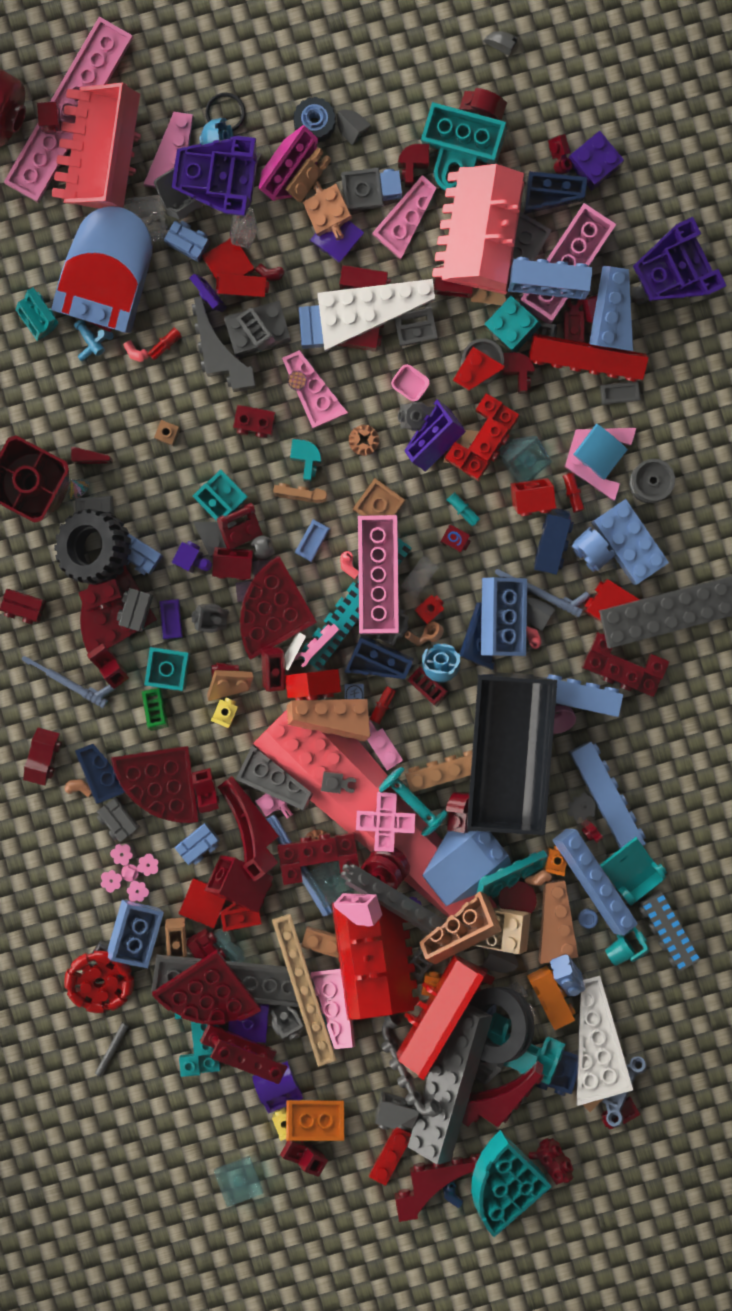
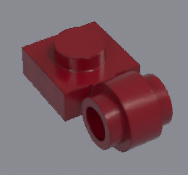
[548,134,572,175]
[601,1096,640,1129]

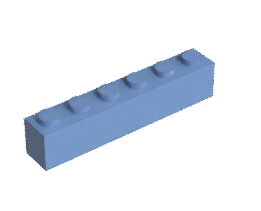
[569,741,646,849]
[552,829,638,936]

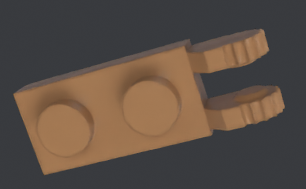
[285,148,331,202]
[273,483,327,504]

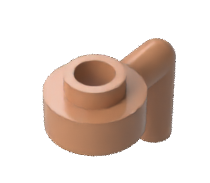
[405,621,444,646]

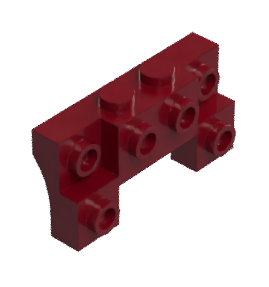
[581,632,670,697]
[278,832,359,885]

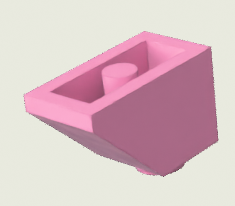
[334,893,382,927]

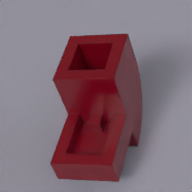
[459,88,507,121]
[398,144,429,187]
[502,352,535,394]
[87,643,129,689]
[192,768,220,813]
[446,792,469,833]
[280,1141,328,1177]

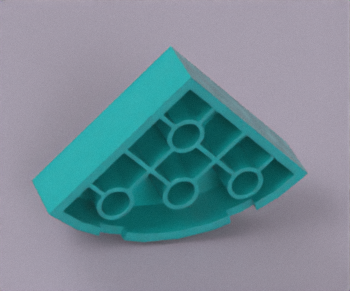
[471,1130,552,1237]

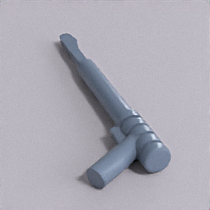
[495,569,590,617]
[22,656,116,708]

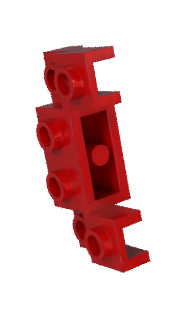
[445,393,519,482]

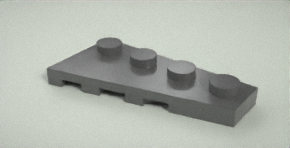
[235,745,313,811]

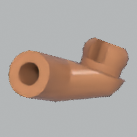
[64,779,92,797]
[525,870,552,886]

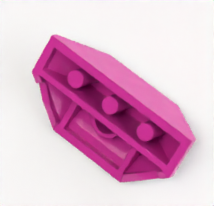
[259,125,318,201]

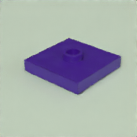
[189,274,227,312]
[228,1003,269,1043]

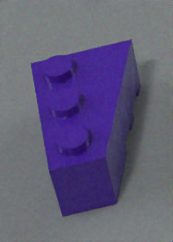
[404,399,466,472]

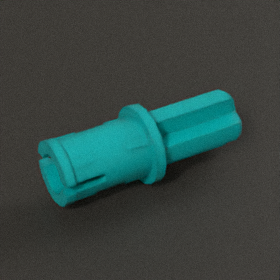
[446,492,480,526]

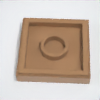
[353,479,406,516]

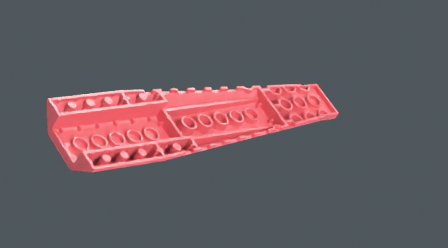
[253,699,497,918]

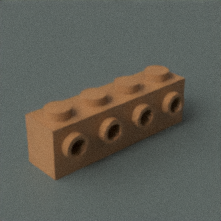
[405,750,472,792]

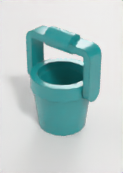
[605,927,649,966]

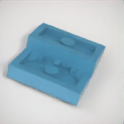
[573,424,628,480]

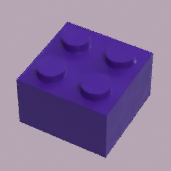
[569,131,624,191]

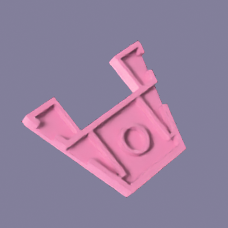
[565,428,636,501]

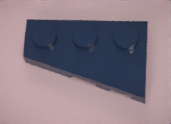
[460,602,494,670]
[75,744,125,804]

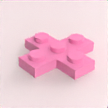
[356,792,415,852]

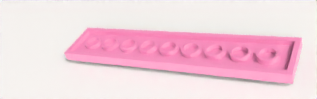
[4,17,133,203]

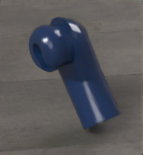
[443,1181,464,1208]

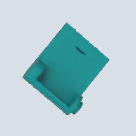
[600,837,667,906]

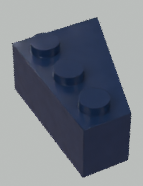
[523,171,587,214]
[534,508,574,575]
[345,635,414,679]

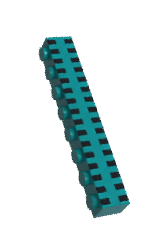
[300,538,412,671]

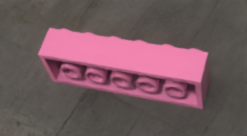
[519,203,616,324]
[358,515,399,634]

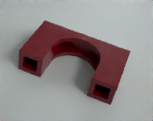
[336,265,391,352]

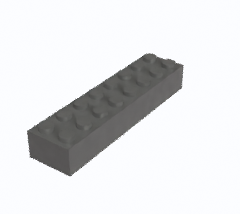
[408,1004,493,1165]

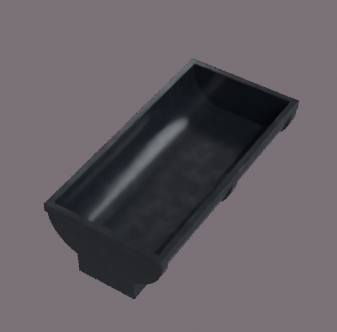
[467,672,557,835]

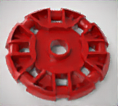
[64,951,135,1013]

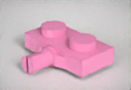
[255,794,293,819]

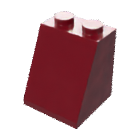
[205,855,273,912]

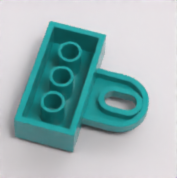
[421,102,507,191]

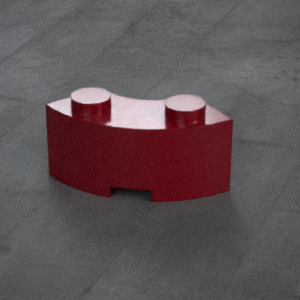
[23,728,62,786]

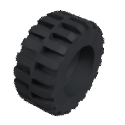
[54,509,131,585]

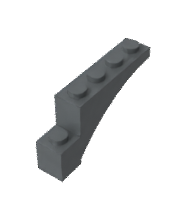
[192,297,256,392]

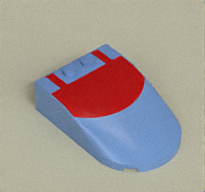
[51,206,153,333]

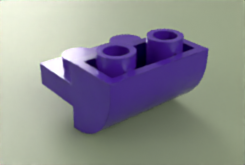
[252,1061,304,1114]

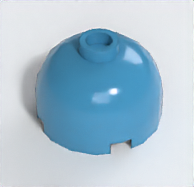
[199,118,234,145]
[422,644,460,682]

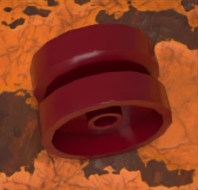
[361,847,410,890]

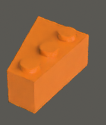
[527,966,576,1031]

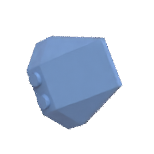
[422,831,511,906]

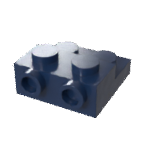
[536,1051,578,1096]

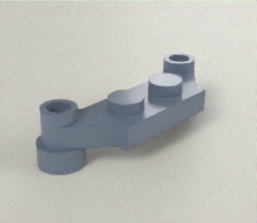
[602,1056,647,1127]

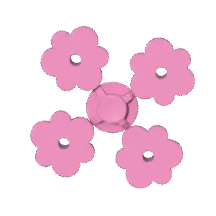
[101,844,159,902]

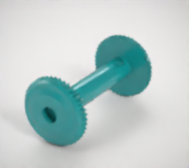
[379,767,447,836]

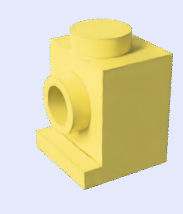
[211,697,239,728]
[272,1107,286,1141]

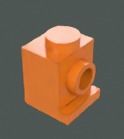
[544,845,567,876]

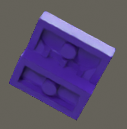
[310,221,364,264]

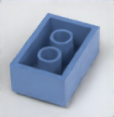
[107,899,164,969]

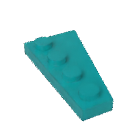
[477,850,548,899]

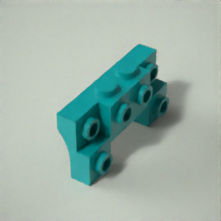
[487,1012,566,1085]
[174,1013,221,1077]

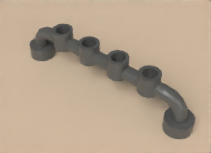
[381,1013,442,1117]

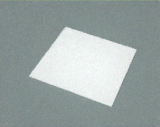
[284,633,306,670]

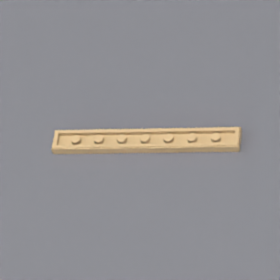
[272,914,337,1067]

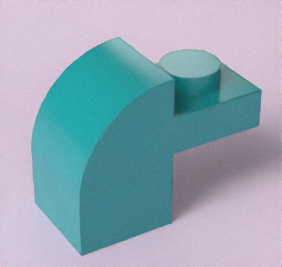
[290,439,321,482]

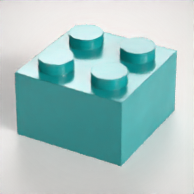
[484,296,541,352]
[144,647,191,691]

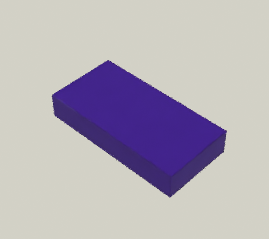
[160,599,183,639]

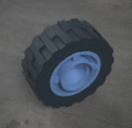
[293,97,336,143]

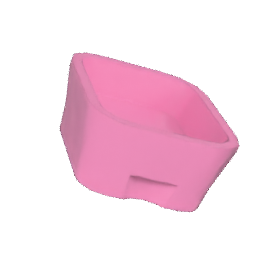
[391,364,429,402]

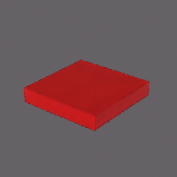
[202,236,255,279]
[178,878,226,928]

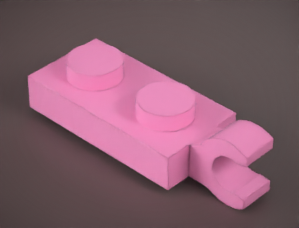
[294,624,340,667]
[367,720,403,771]

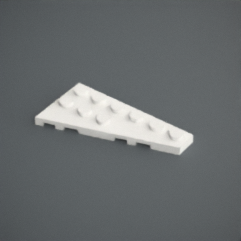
[318,279,435,351]
[577,976,633,1106]

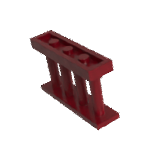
[200,1024,287,1084]

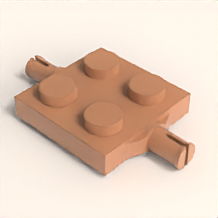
[303,181,353,240]

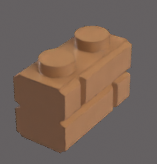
[165,918,187,957]
[301,926,339,958]

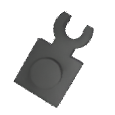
[321,771,356,794]

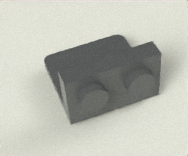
[154,168,204,219]

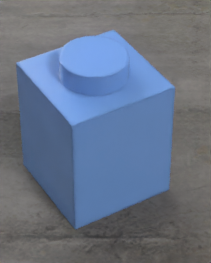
[380,169,402,201]

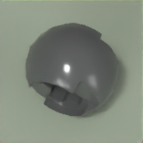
[631,283,649,305]
[251,536,274,560]

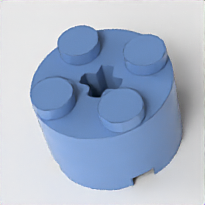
[572,527,616,572]

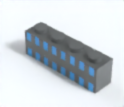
[639,890,700,971]

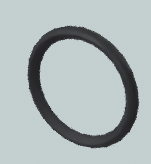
[205,92,246,131]

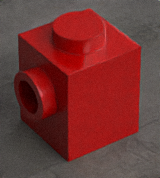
[414,595,444,625]

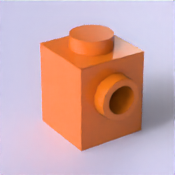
[421,971,442,996]

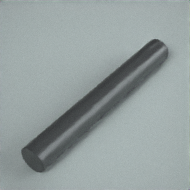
[95,1022,129,1077]

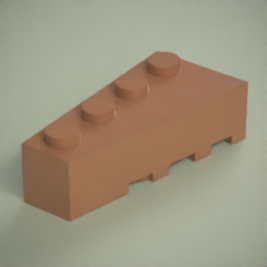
[287,699,370,742]
[538,878,578,964]
[419,891,502,964]

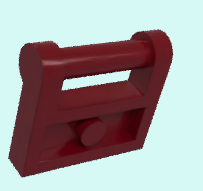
[217,503,263,550]

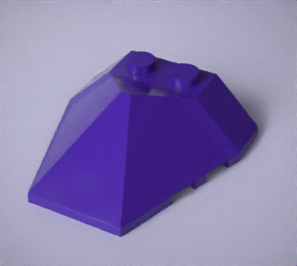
[172,136,257,216]
[633,217,727,301]

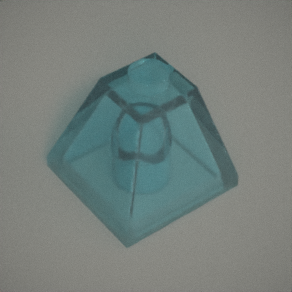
[498,436,552,482]

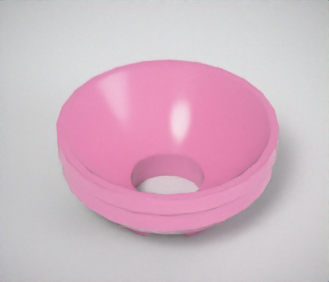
[553,704,576,734]

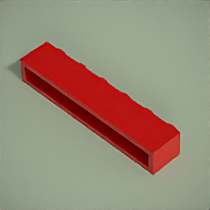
[529,333,649,382]

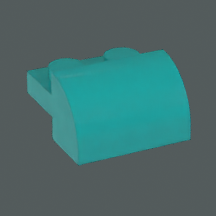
[16,287,59,341]
[193,469,248,521]

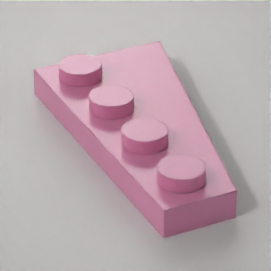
[144,112,193,188]
[372,175,436,260]
[282,350,348,429]
[310,969,355,1049]

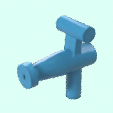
[74,319,113,362]

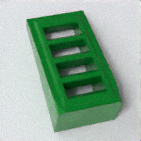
[141,688,169,731]

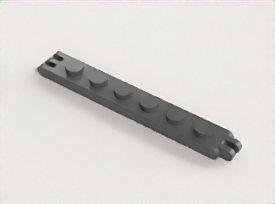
[341,864,446,934]

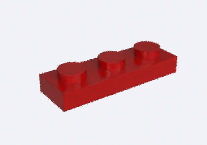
[369,1127,412,1186]

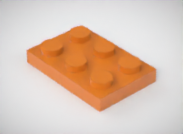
[286,1100,344,1141]

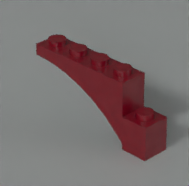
[217,776,279,882]
[462,1061,544,1127]
[395,1153,480,1222]

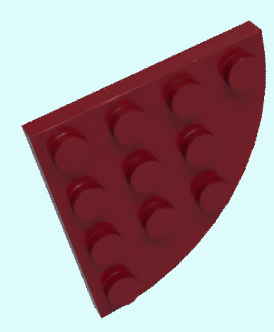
[240,556,317,660]
[80,565,157,653]
[111,746,199,823]
[152,950,261,1025]

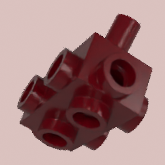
[528,1138,574,1185]

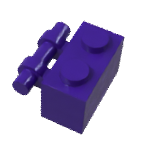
[172,541,212,573]

